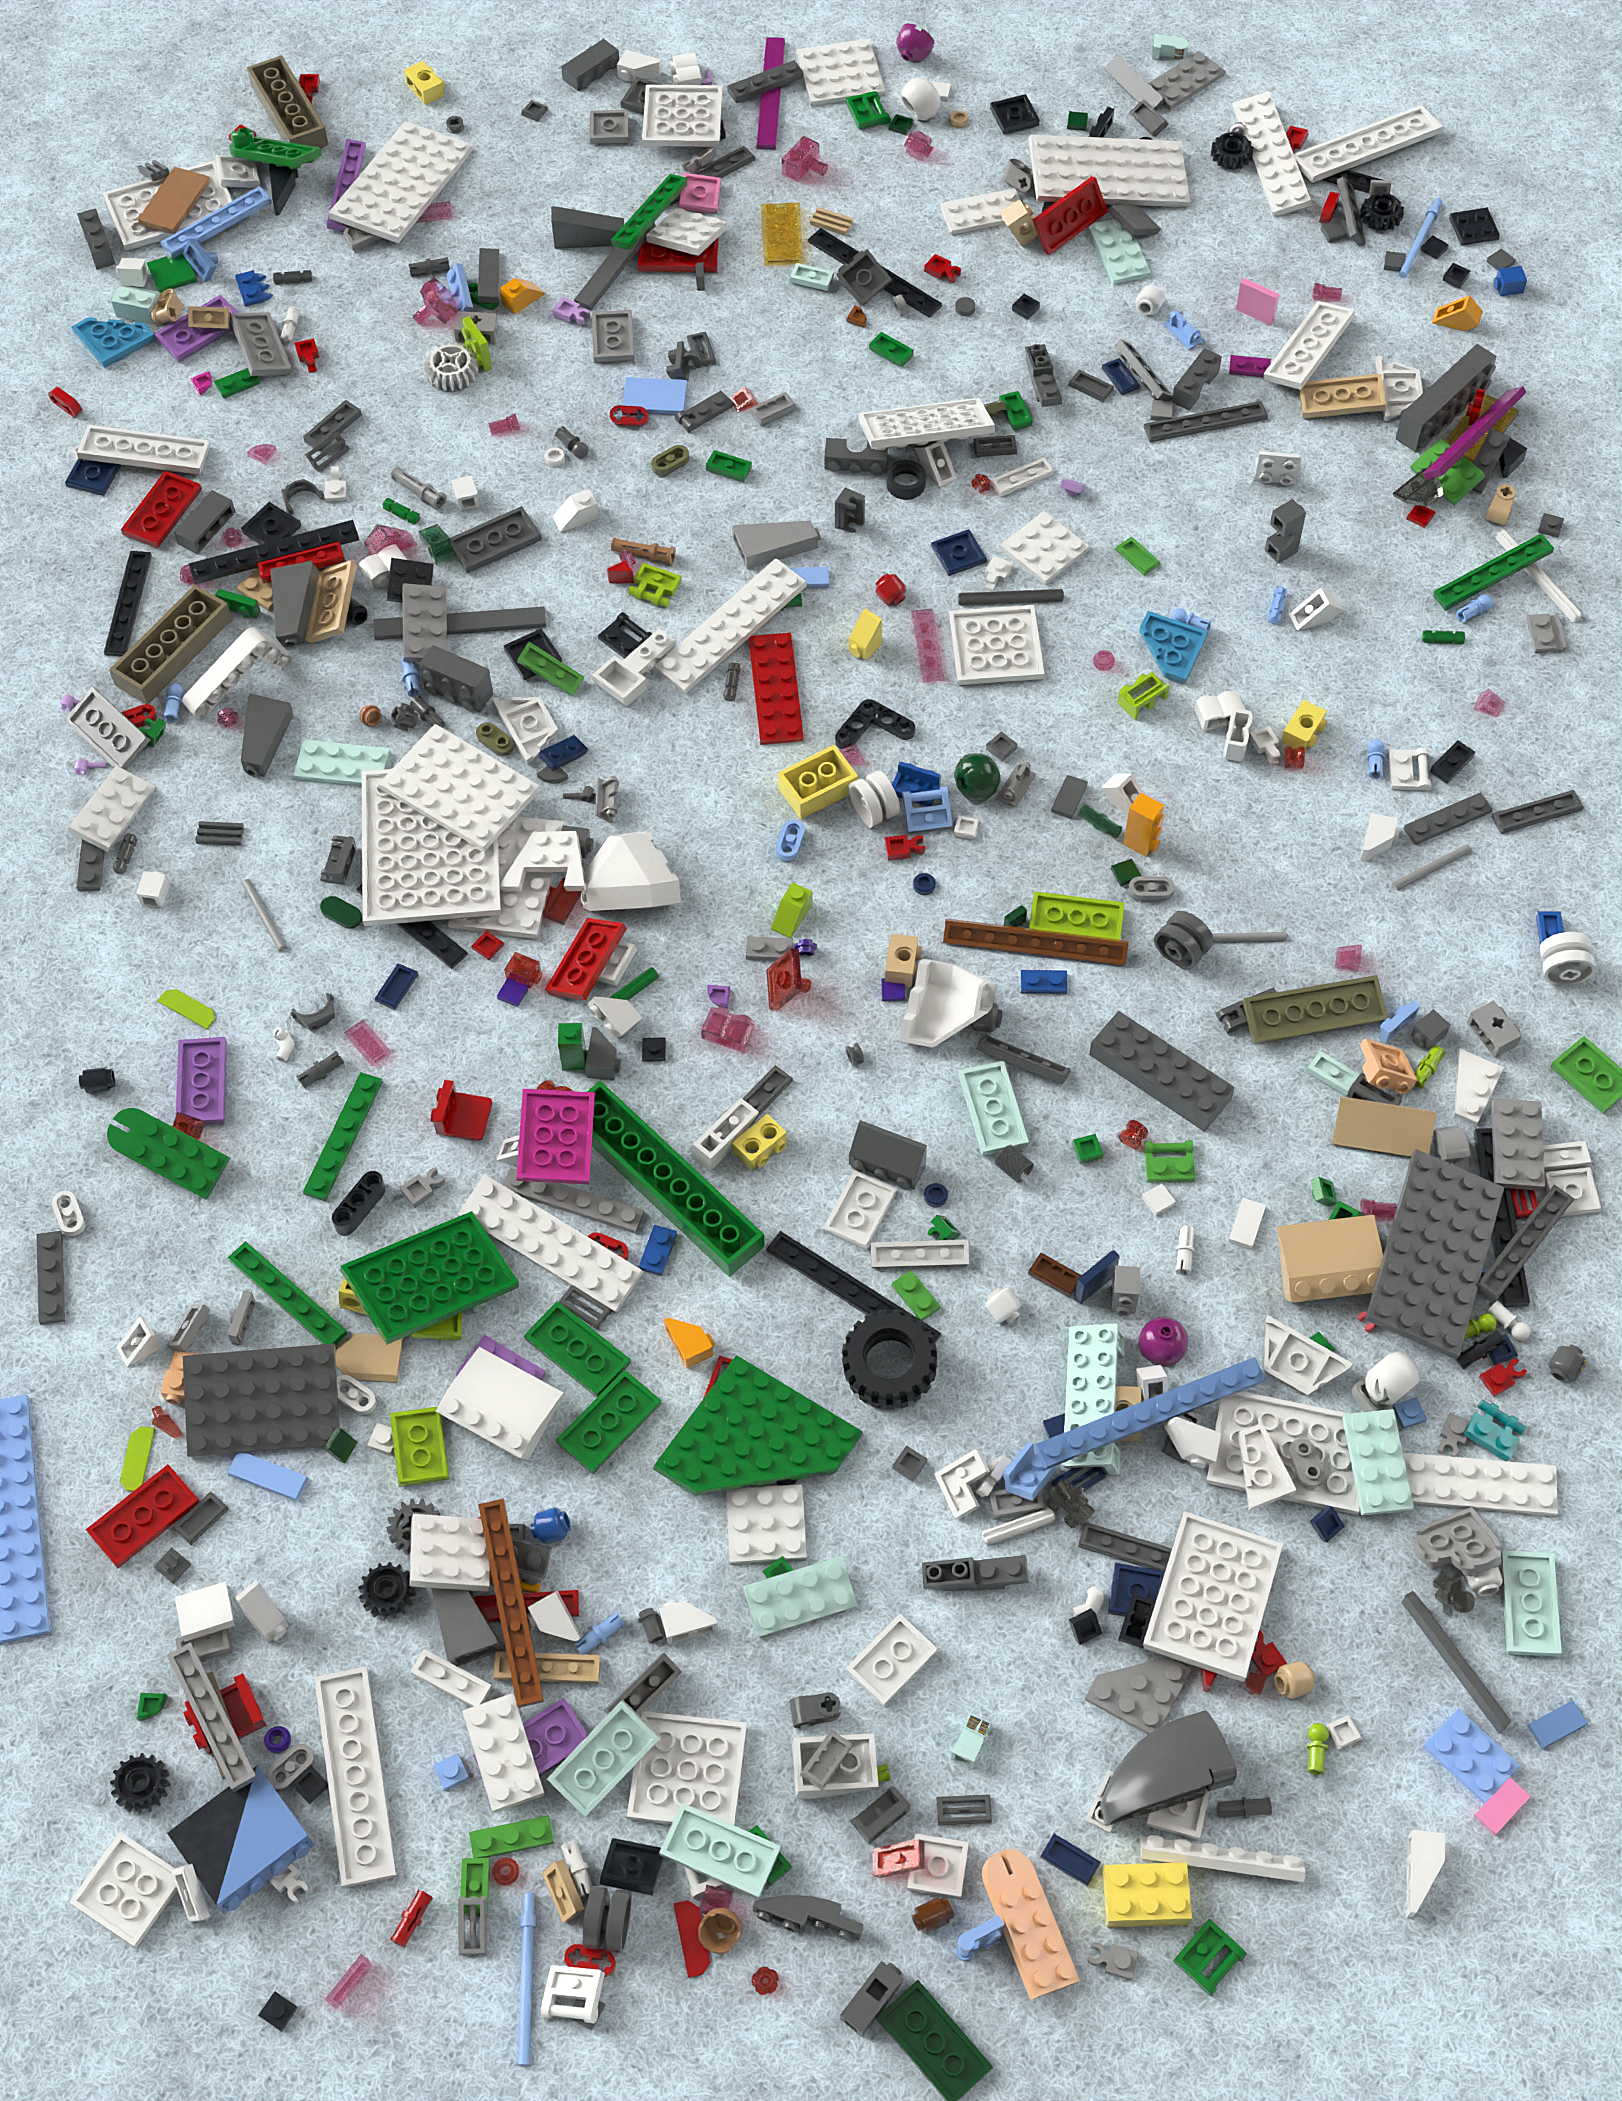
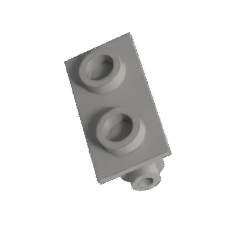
[997,761,1036,807]
[595,776,619,823]

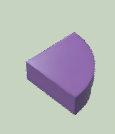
[707,985,730,1009]

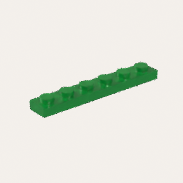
[611,174,688,250]
[1433,533,1554,611]
[303,1072,383,1201]
[228,1241,348,1345]

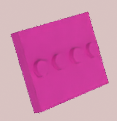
[516,1089,595,1185]

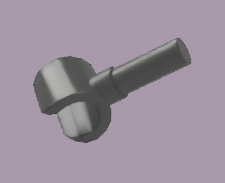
[563,786,596,802]

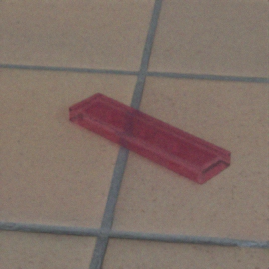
[911,609,944,683]

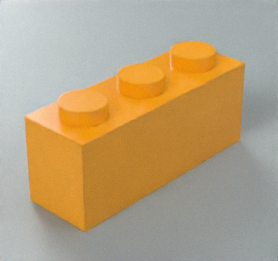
[1123,793,1165,857]

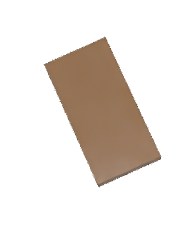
[138,167,211,234]

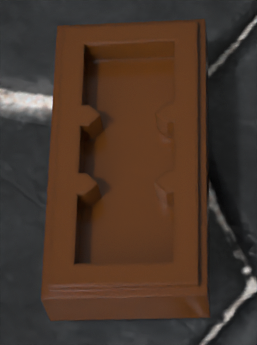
[1028,1252,1081,1298]

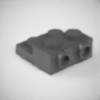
[836,249,893,306]

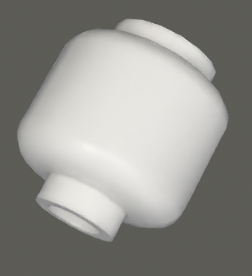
[1136,285,1165,316]
[985,1286,1022,1324]
[1466,1567,1503,1596]

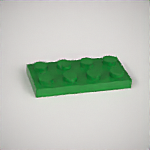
[524,1301,631,1397]
[556,1370,662,1474]

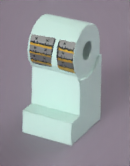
[1151,34,1189,60]
[951,1713,991,1769]

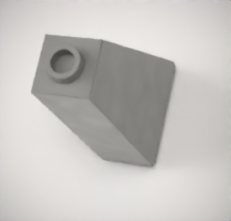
[732,520,821,569]

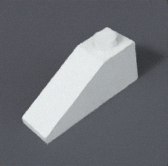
[692,1098,759,1171]
[235,1580,289,1643]
[1406,1830,1450,1918]

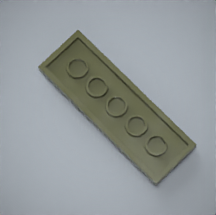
[1242,975,1389,1045]

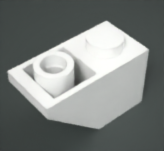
[587,996,642,1039]

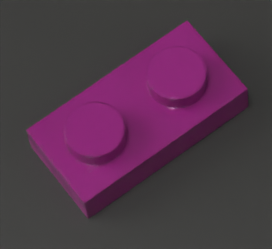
[1229,355,1271,378]

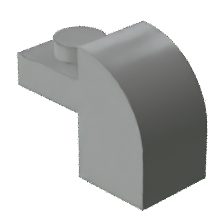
[1433,1126,1471,1172]

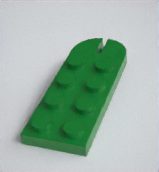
[229,128,322,169]
[107,1108,231,1199]

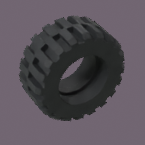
[842,1309,937,1410]

